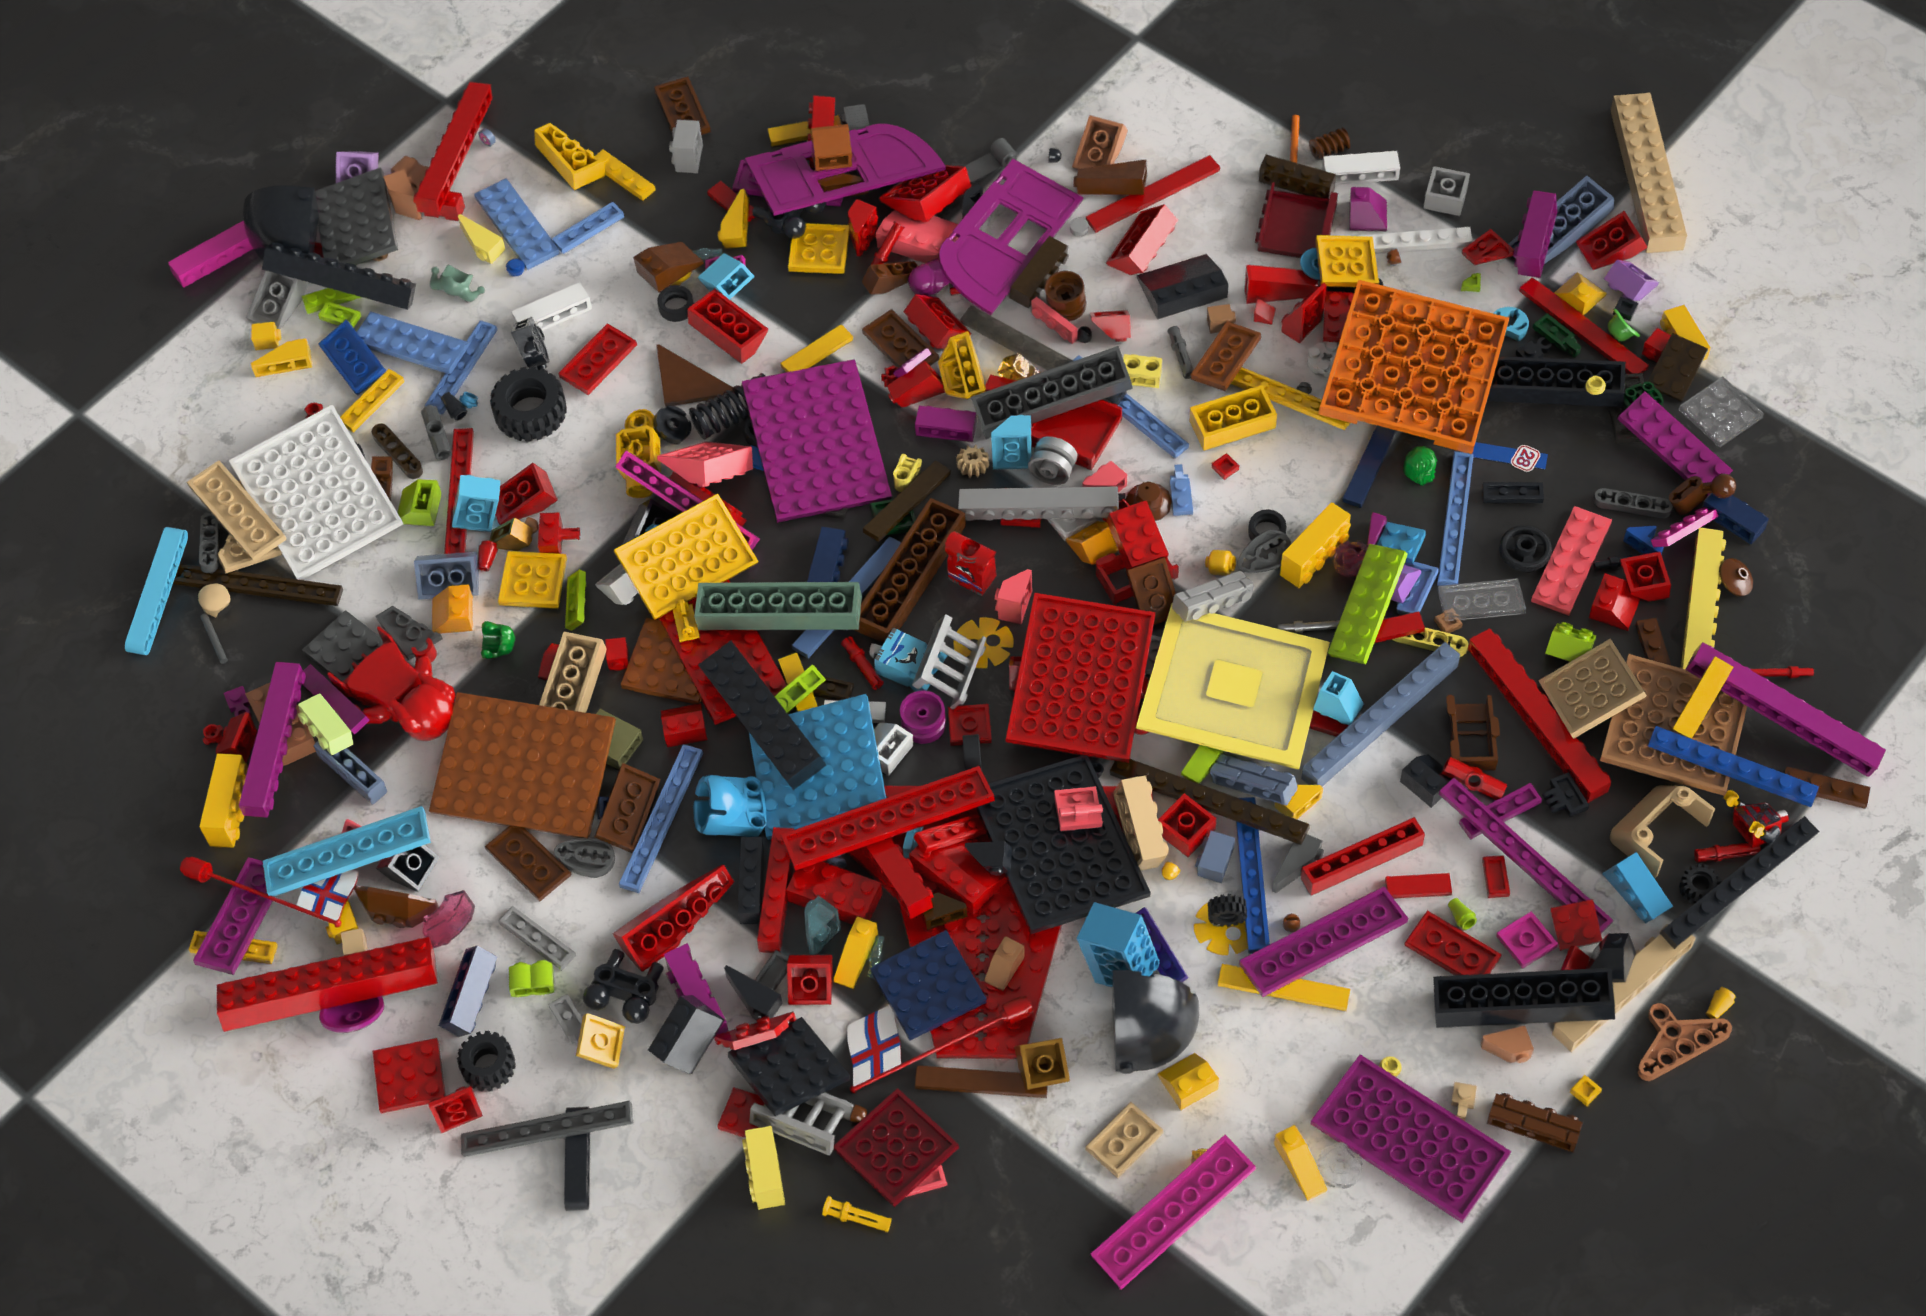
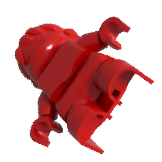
[327,626,455,741]

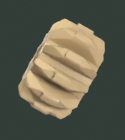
[956,445,989,478]

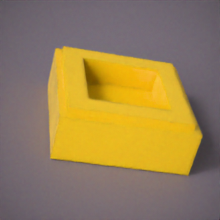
[1570,1075,1602,1106]

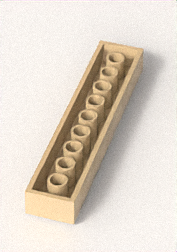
[1611,93,1687,253]

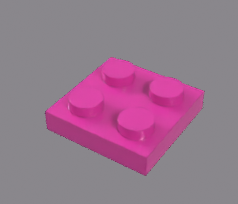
[1496,911,1558,969]

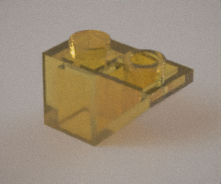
[997,353,1041,381]

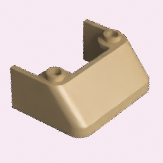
[1610,785,1715,878]

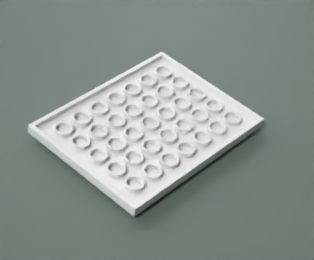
[229,405,403,580]

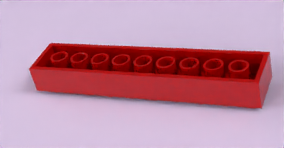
[217,937,438,1032]

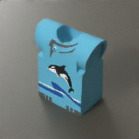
[875,628,947,691]

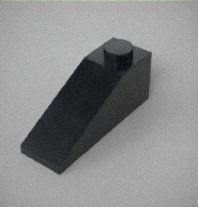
[724,965,783,1021]

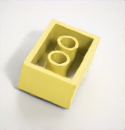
[742,1126,785,1209]

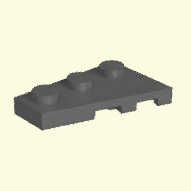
[376,606,443,660]

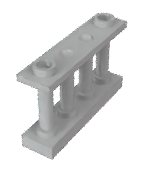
[912,614,987,709]
[749,1093,854,1156]

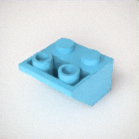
[697,253,755,299]
[1313,671,1364,726]

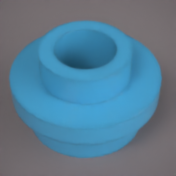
[459,392,478,408]

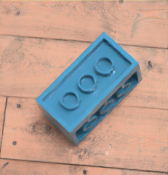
[1077,902,1159,988]

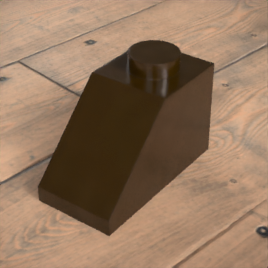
[921,892,968,930]

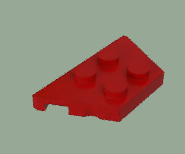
[714,1011,796,1050]

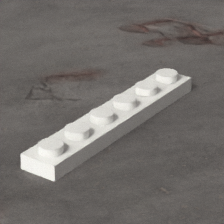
[1358,227,1473,254]

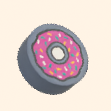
[478,128,496,147]

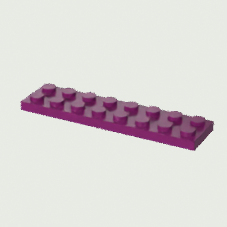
[1239,886,1408,997]

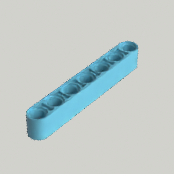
[125,527,188,655]

